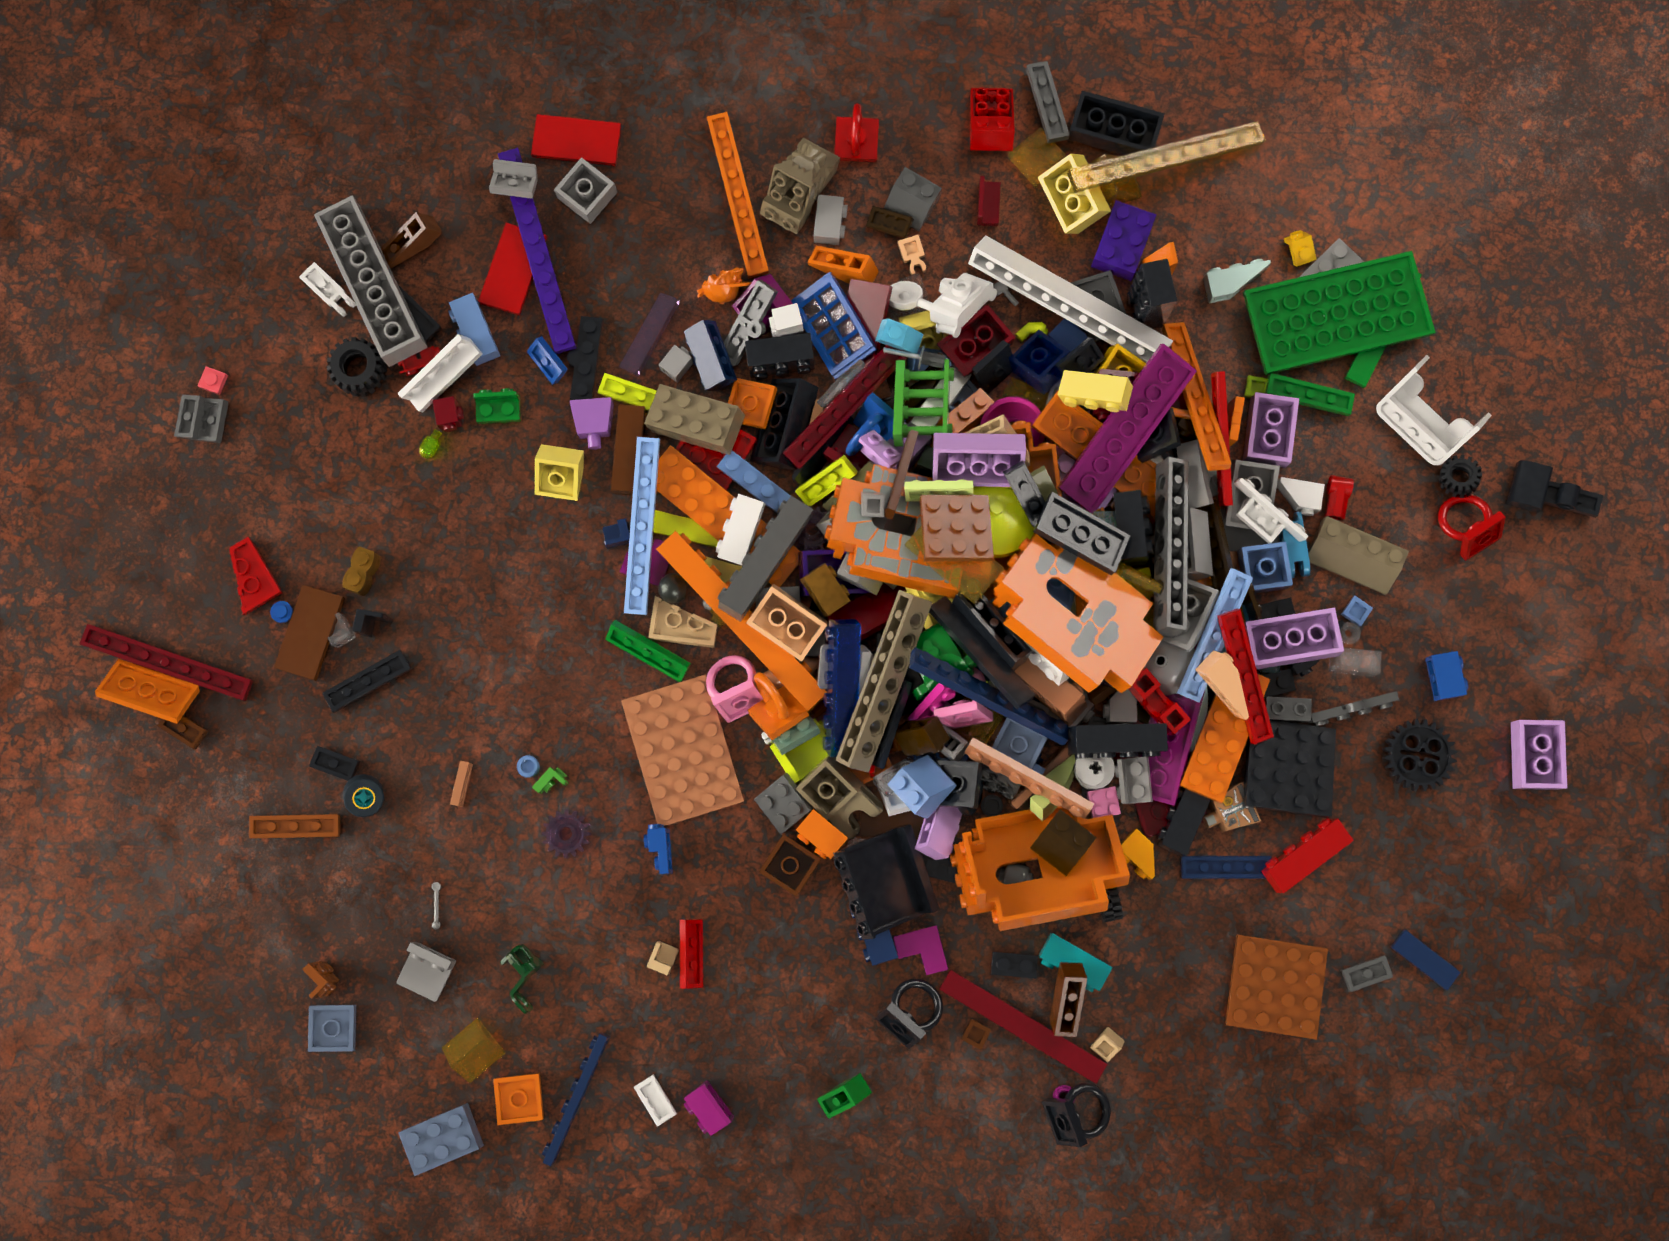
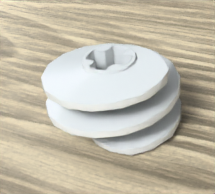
[1074,754,1115,790]

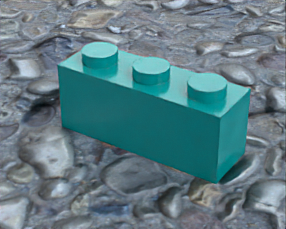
[1038,933,1113,992]

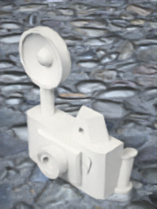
[889,273,997,338]

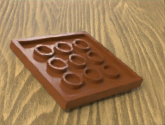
[1225,934,1328,1040]

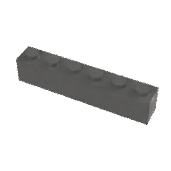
[717,496,814,622]

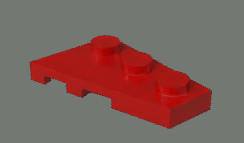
[229,537,283,616]

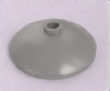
[1144,641,1195,696]

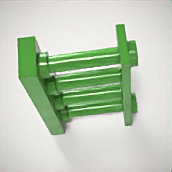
[893,359,954,447]

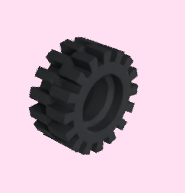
[1439,455,1482,498]
[1100,887,1123,923]

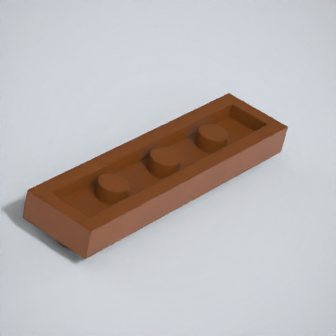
[249,814,341,839]

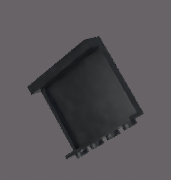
[833,824,940,939]

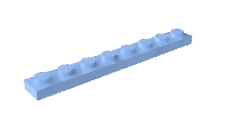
[624,437,660,615]

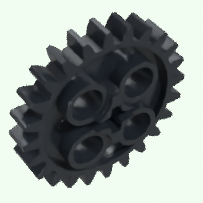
[1382,719,1457,792]

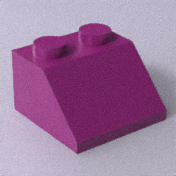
[732,274,793,339]
[684,1080,734,1136]

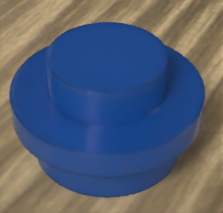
[270,601,293,623]

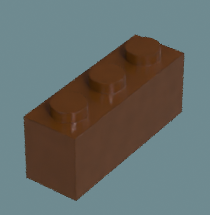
[1049,962,1088,1037]

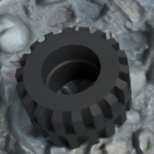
[327,337,387,396]

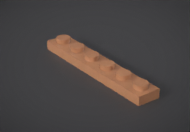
[964,738,1094,819]

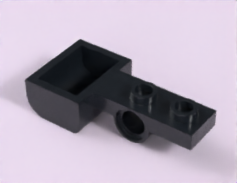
[1506,460,1604,518]

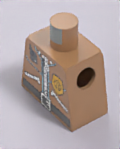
[1202,782,1261,832]

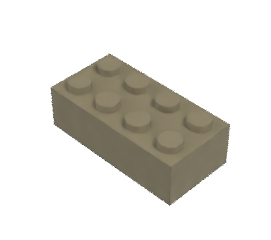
[644,384,745,455]

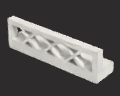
[398,334,482,412]

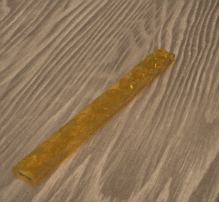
[1067,121,1266,193]

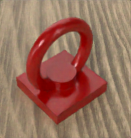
[834,103,879,162]
[1438,494,1506,561]

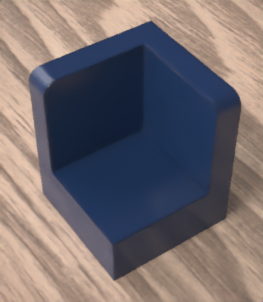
[603,518,630,549]

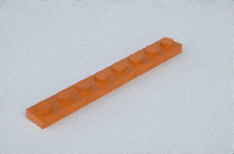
[707,112,769,279]
[1162,322,1232,471]

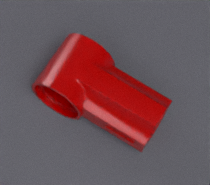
[1325,475,1354,521]

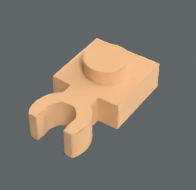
[898,235,926,276]

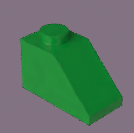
[817,1073,872,1119]

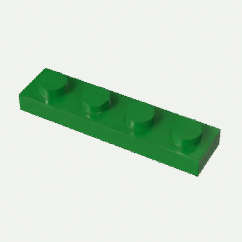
[1265,373,1355,416]
[605,620,691,682]

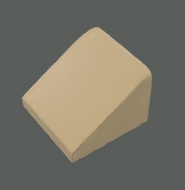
[1090,1027,1124,1063]

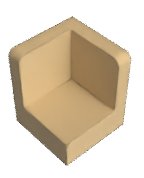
[647,941,679,975]

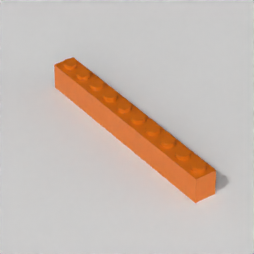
[656,531,828,712]

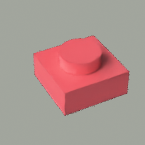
[198,366,228,395]

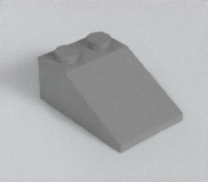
[1225,459,1280,529]
[1162,578,1220,652]

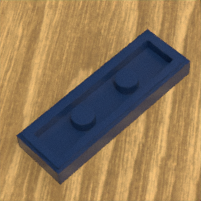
[1391,930,1461,990]

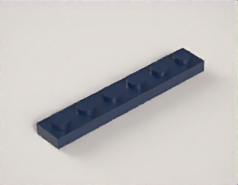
[542,1032,610,1166]

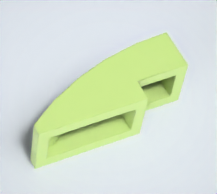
[1030,754,1076,821]

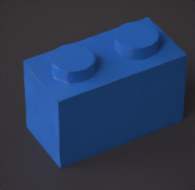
[1425,651,1468,701]

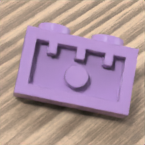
[859,430,901,469]

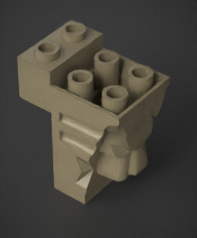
[760,138,840,234]

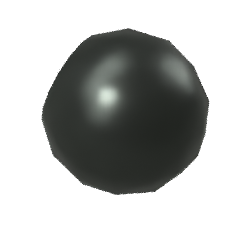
[658,573,687,603]

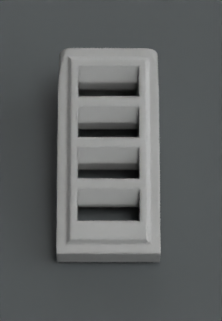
[940,723,969,761]

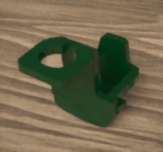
[500,944,544,1014]

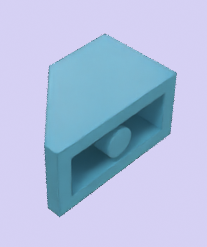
[875,318,923,354]

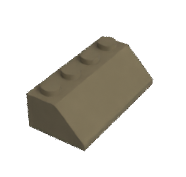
[1308,516,1409,595]

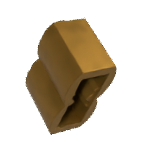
[343,546,381,596]

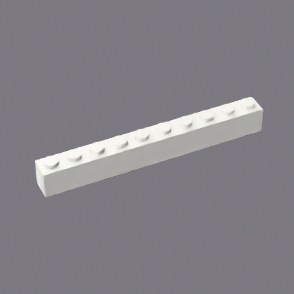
[968,235,1173,363]

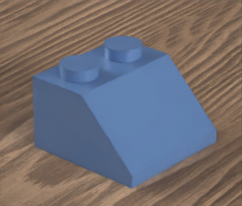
[887,755,957,819]

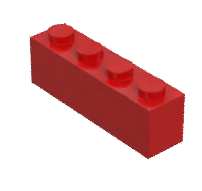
[1261,818,1354,893]

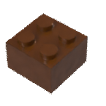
[759,834,821,897]

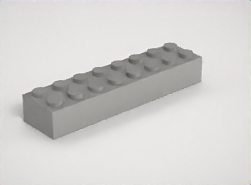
[314,195,428,367]

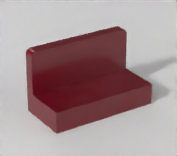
[977,176,1001,226]

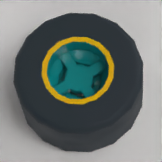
[343,774,384,817]

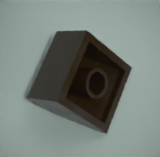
[1030,809,1097,876]

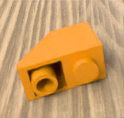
[1121,828,1155,880]

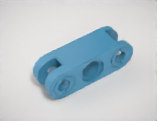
[1279,512,1311,578]

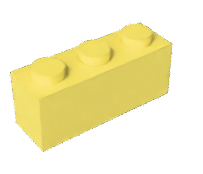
[1057,370,1133,412]

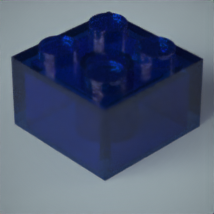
[1008,330,1070,395]

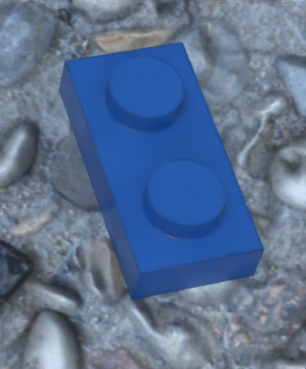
[527,336,568,385]

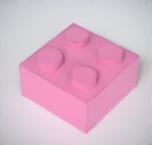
[1086,786,1121,818]

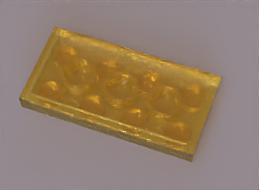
[905,526,1004,604]

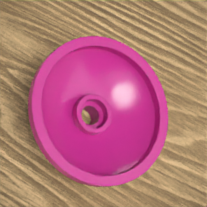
[980,397,1045,447]

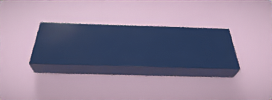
[1180,856,1272,879]

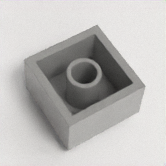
[554,157,617,224]

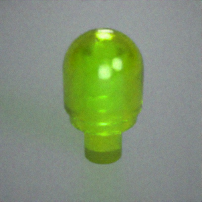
[419,429,442,459]

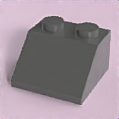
[883,167,942,232]

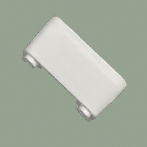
[1376,355,1492,465]

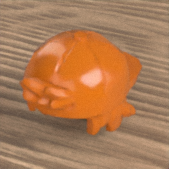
[697,268,752,304]

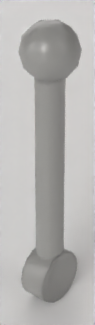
[432,882,441,930]

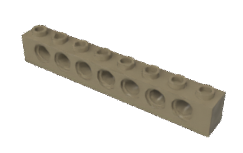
[836,590,932,773]

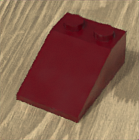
[937,304,1015,378]

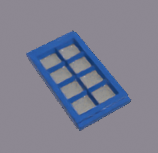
[791,272,877,380]

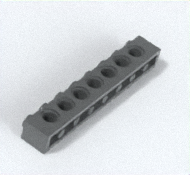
[1153,457,1189,638]

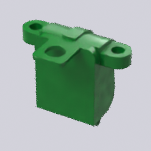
[913,623,977,701]

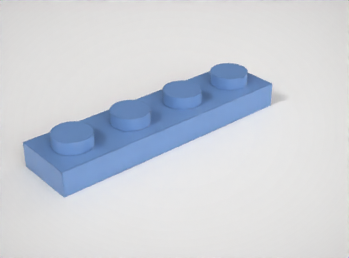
[717,451,791,514]

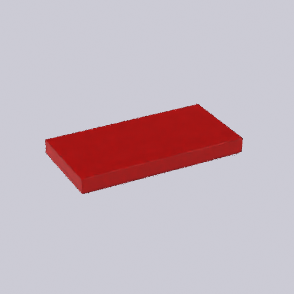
[531,114,622,166]
[478,223,547,316]

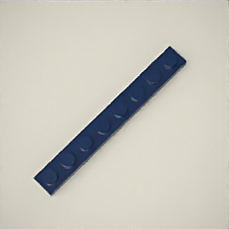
[909,647,1068,745]

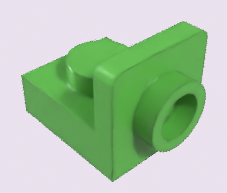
[532,767,569,794]

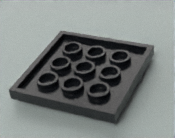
[1243,720,1336,818]

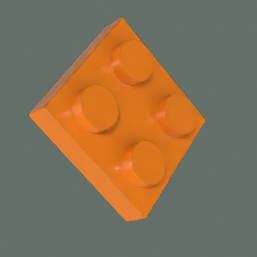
[728,378,777,429]
[493,1073,544,1125]

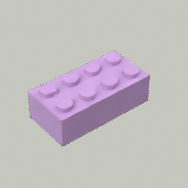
[933,433,1026,487]
[1245,608,1344,670]

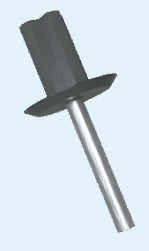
[883,345,945,371]

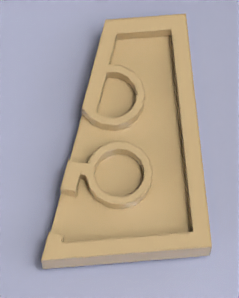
[648,596,718,648]

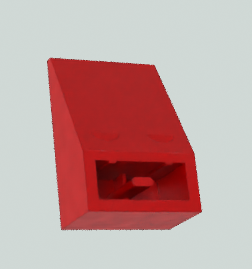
[970,87,1015,151]

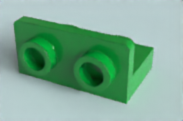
[473,388,521,424]

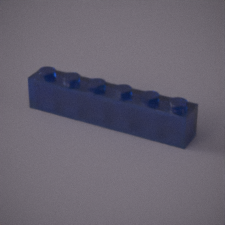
[822,619,861,757]

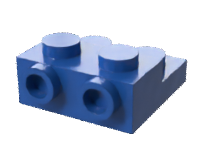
[644,824,673,874]

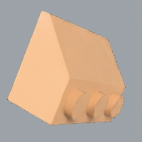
[746,584,828,661]

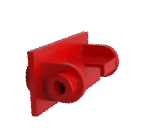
[398,346,440,376]

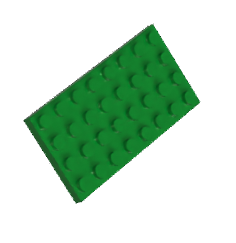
[1243,251,1436,375]

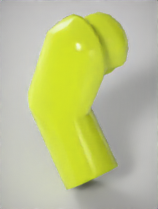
[1015,322,1048,342]

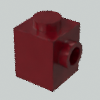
[432,396,464,432]

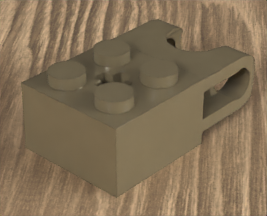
[796,752,883,839]

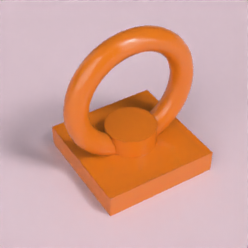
[748,672,809,740]

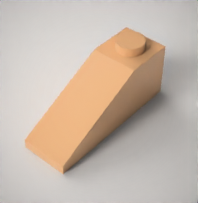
[1195,650,1249,720]

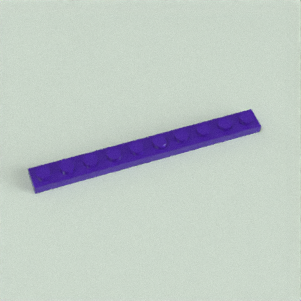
[498,148,576,354]

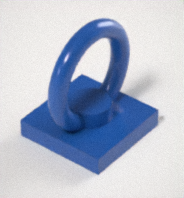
[845,392,906,456]

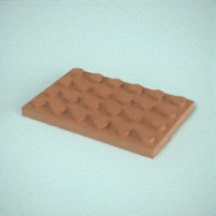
[621,674,744,827]

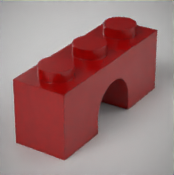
[1128,668,1191,735]

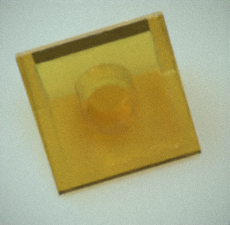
[442,1018,505,1083]

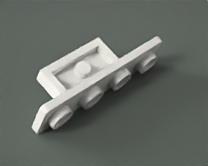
[1234,478,1309,544]

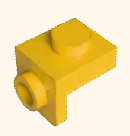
[1284,230,1317,267]

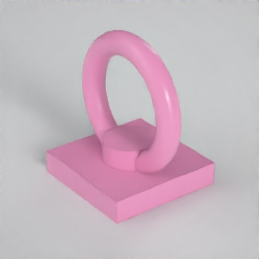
[706,655,763,723]
[934,667,993,729]

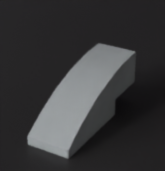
[1177,439,1214,508]

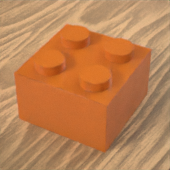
[796,809,848,860]

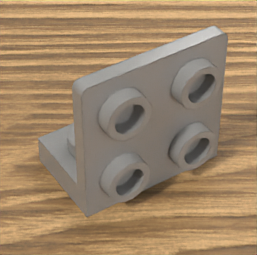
[396,942,457,1002]

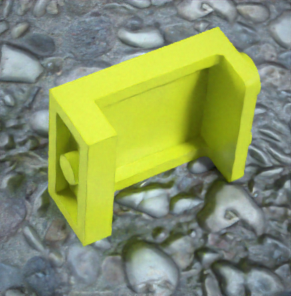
[770,718,840,784]

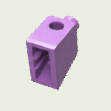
[570,397,614,450]

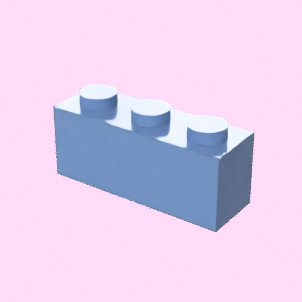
[448,293,500,366]

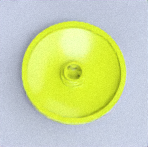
[973,486,1034,558]

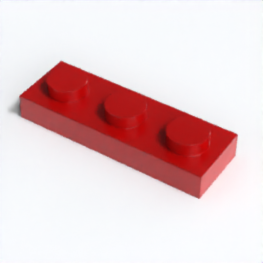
[680,919,703,989]

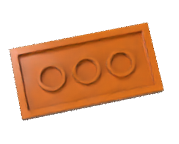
[95,659,200,724]

